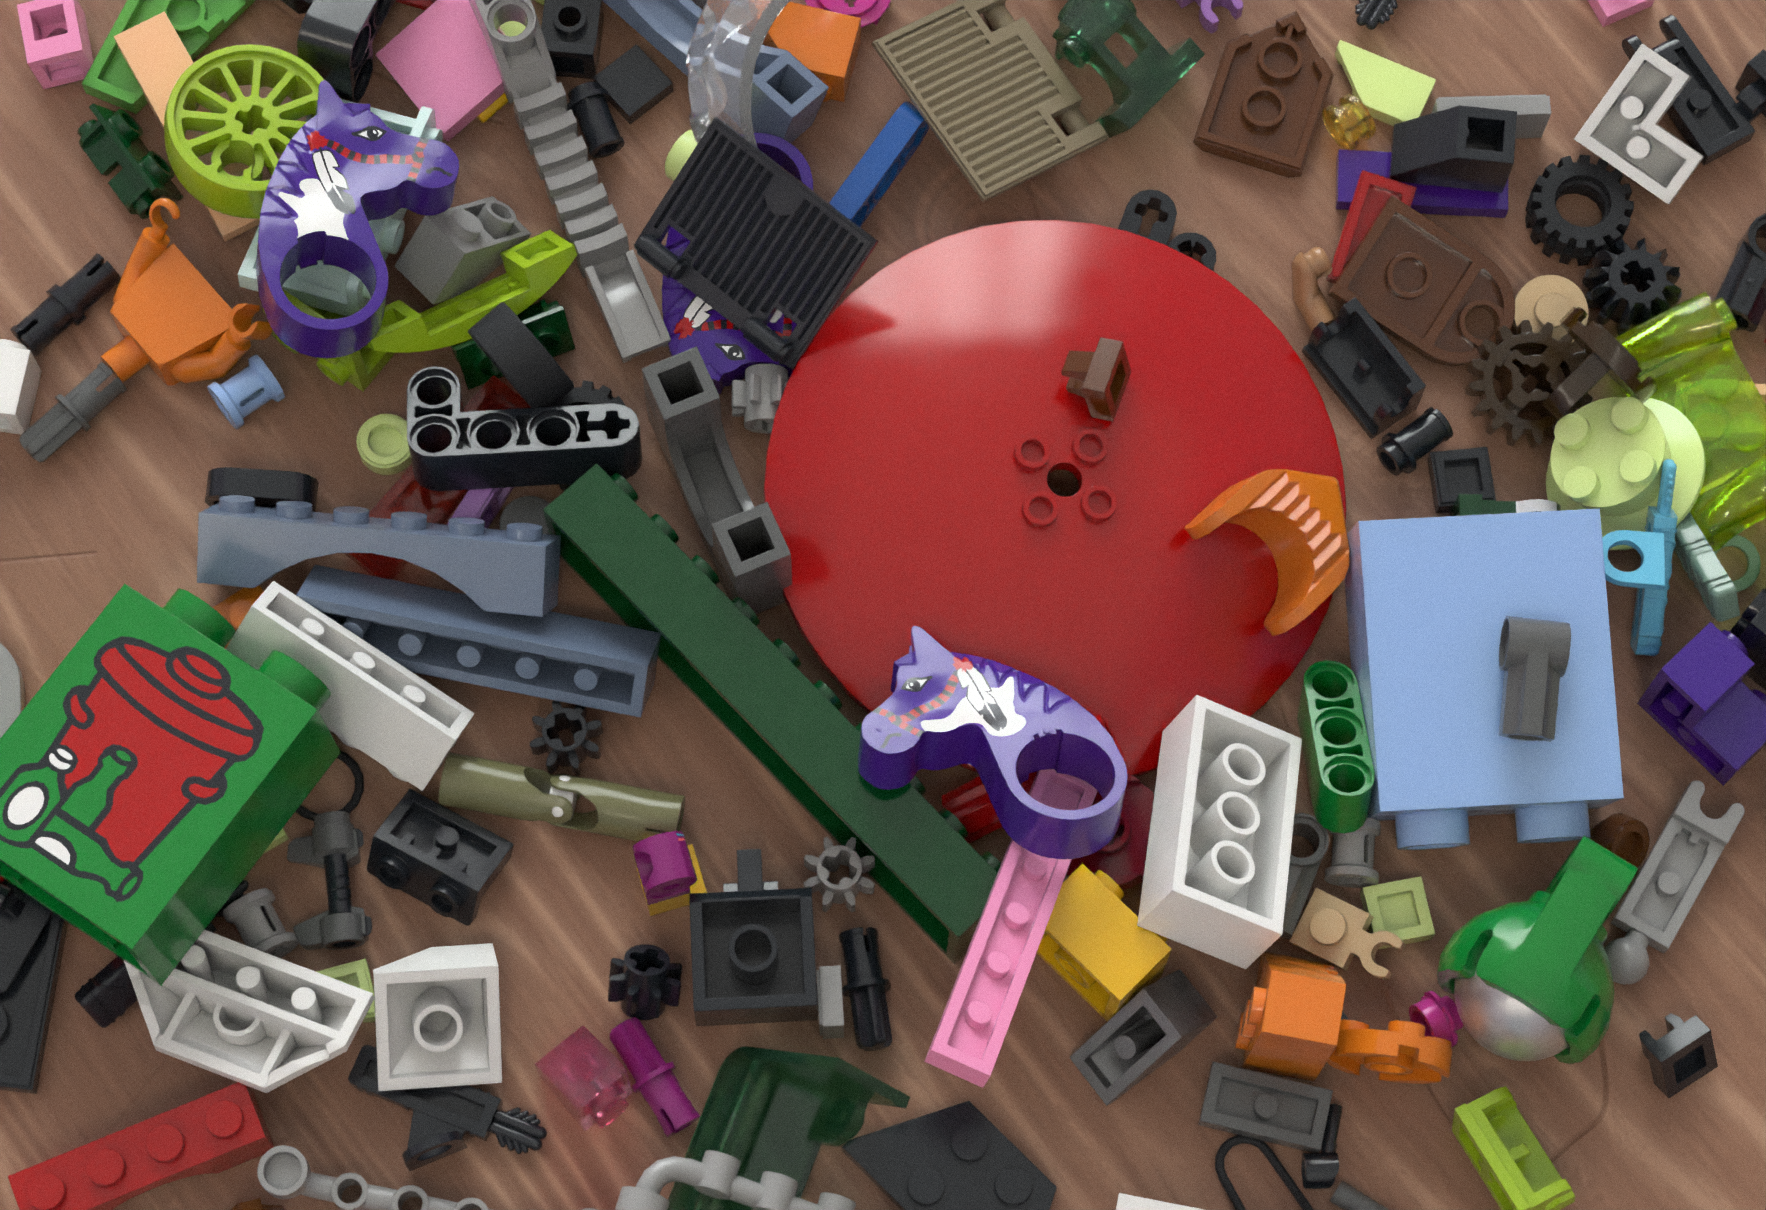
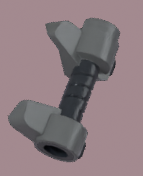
[287,811,372,950]

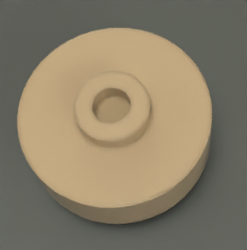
[1512,275,1588,351]

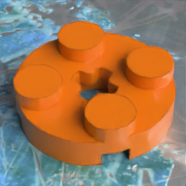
[1327,1019,1453,1084]

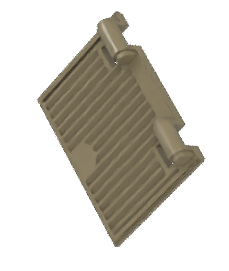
[871,0,1109,203]

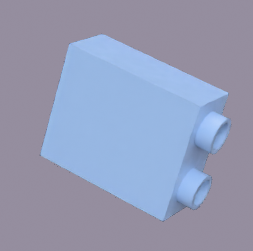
[1344,508,1624,850]

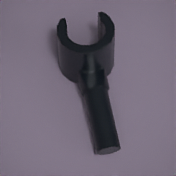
[1301,1104,1343,1189]

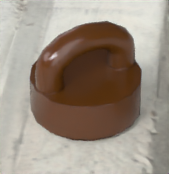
[1589,813,1650,868]

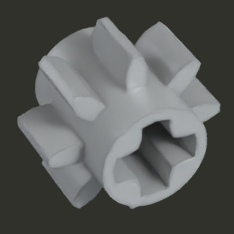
[731,364,788,433]
[804,837,875,913]

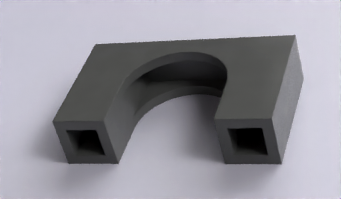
[641,346,792,614]

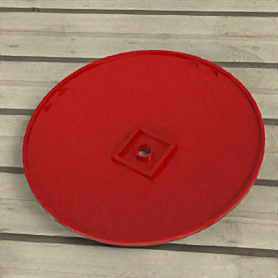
[764,220,1346,777]

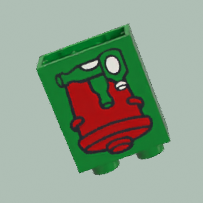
[0,583,341,986]

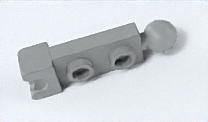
[1604,780,1745,985]

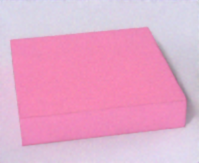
[375,0,507,141]

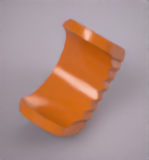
[1185,469,1349,636]

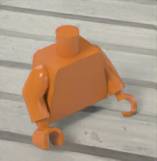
[100,198,272,386]

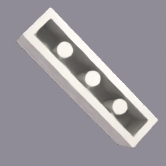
[226,581,475,791]

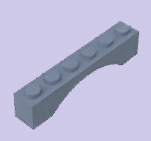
[602,0,829,143]
[197,495,561,617]

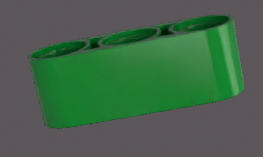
[1297,660,1375,834]

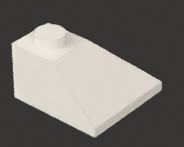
[373,943,502,1091]

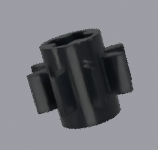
[529,700,603,776]
[608,944,682,1020]

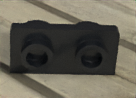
[367,789,514,926]

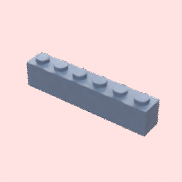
[296,565,661,718]

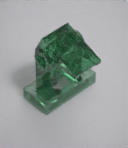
[1052,0,1205,138]

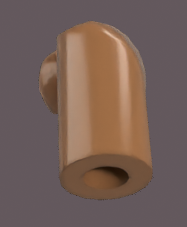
[1291,246,1336,333]

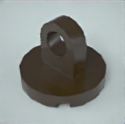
[1541,307,1657,421]

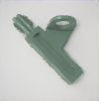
[1673,512,1761,622]

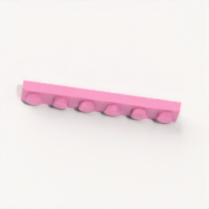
[924,769,1097,1088]

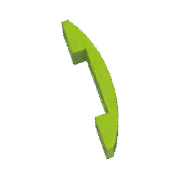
[367,230,577,353]

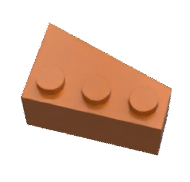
[1235,952,1347,1081]

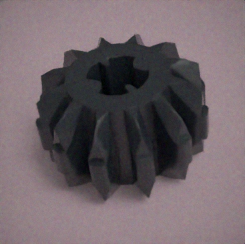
[1582,238,1682,337]

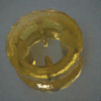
[1322,93,1376,150]

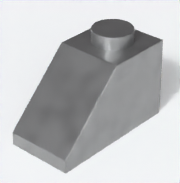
[1069,969,1218,1106]

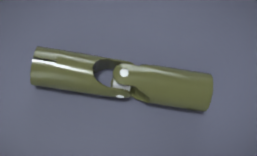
[439,752,685,842]

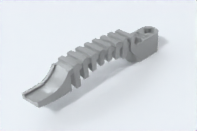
[469,0,671,363]

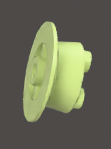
[1546,397,1706,550]

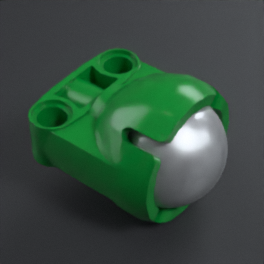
[1437,836,1638,1064]

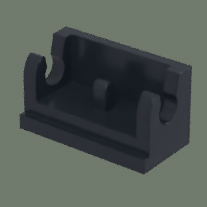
[1302,297,1426,439]

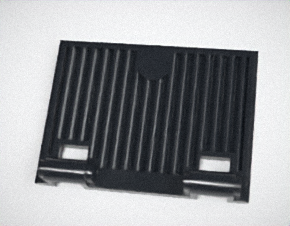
[634,117,879,369]

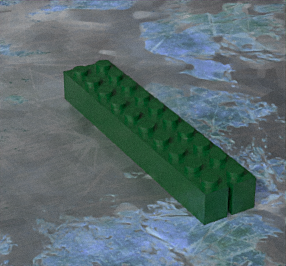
[543,463,1001,965]

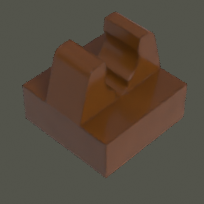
[1061,337,1131,422]

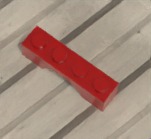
[8,1082,274,1210]

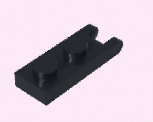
[1622,14,1755,166]

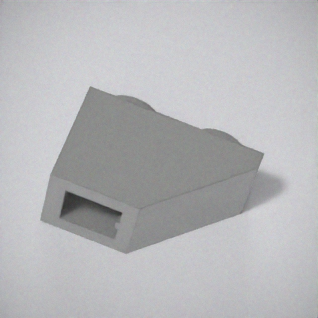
[395,196,532,304]

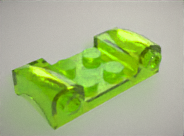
[1615,291,1766,552]

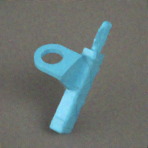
[1602,459,1678,656]

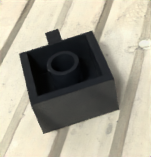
[689,849,818,1026]

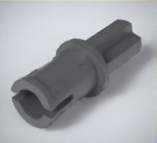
[19,362,127,463]

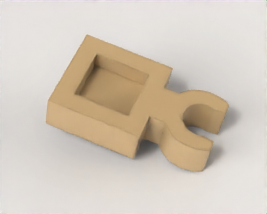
[1289,888,1406,980]

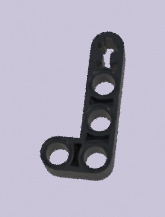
[297,0,395,103]
[407,366,643,491]

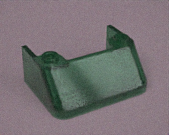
[668,1046,910,1210]

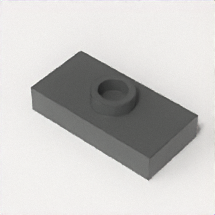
[1198,1062,1333,1153]

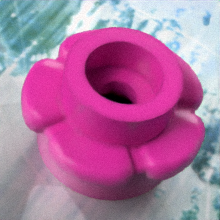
[1409,991,1463,1047]

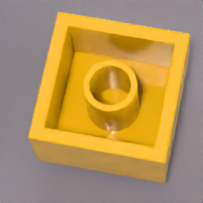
[1037,863,1172,1022]

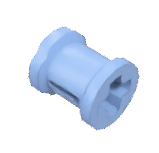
[207,354,285,429]

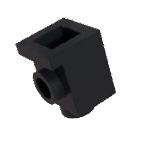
[541,0,604,79]

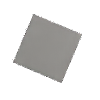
[816,965,844,1039]

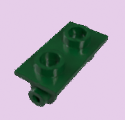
[77,104,183,219]
[451,299,576,390]

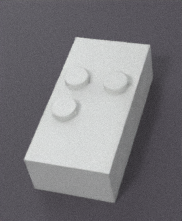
[1137,695,1302,969]

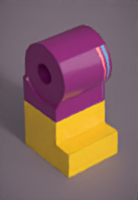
[632,831,707,916]

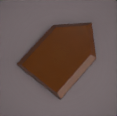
[1193,11,1334,178]

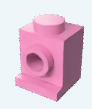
[17,0,94,89]

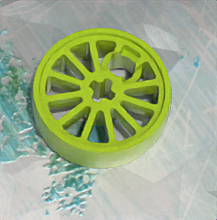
[164,44,324,219]

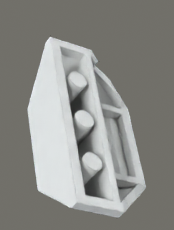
[124,930,374,1093]

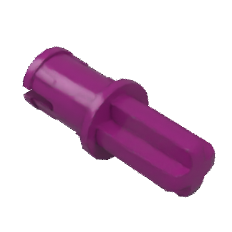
[610,1017,701,1138]

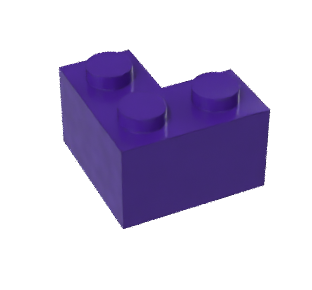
[1637,622,1766,786]

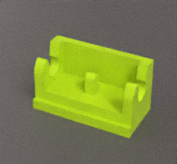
[1452,1086,1576,1210]

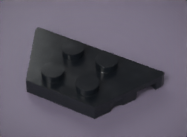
[842,1101,1057,1210]

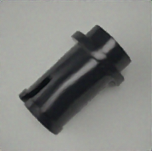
[567,82,625,158]
[1376,407,1453,476]

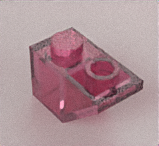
[535,1025,632,1131]

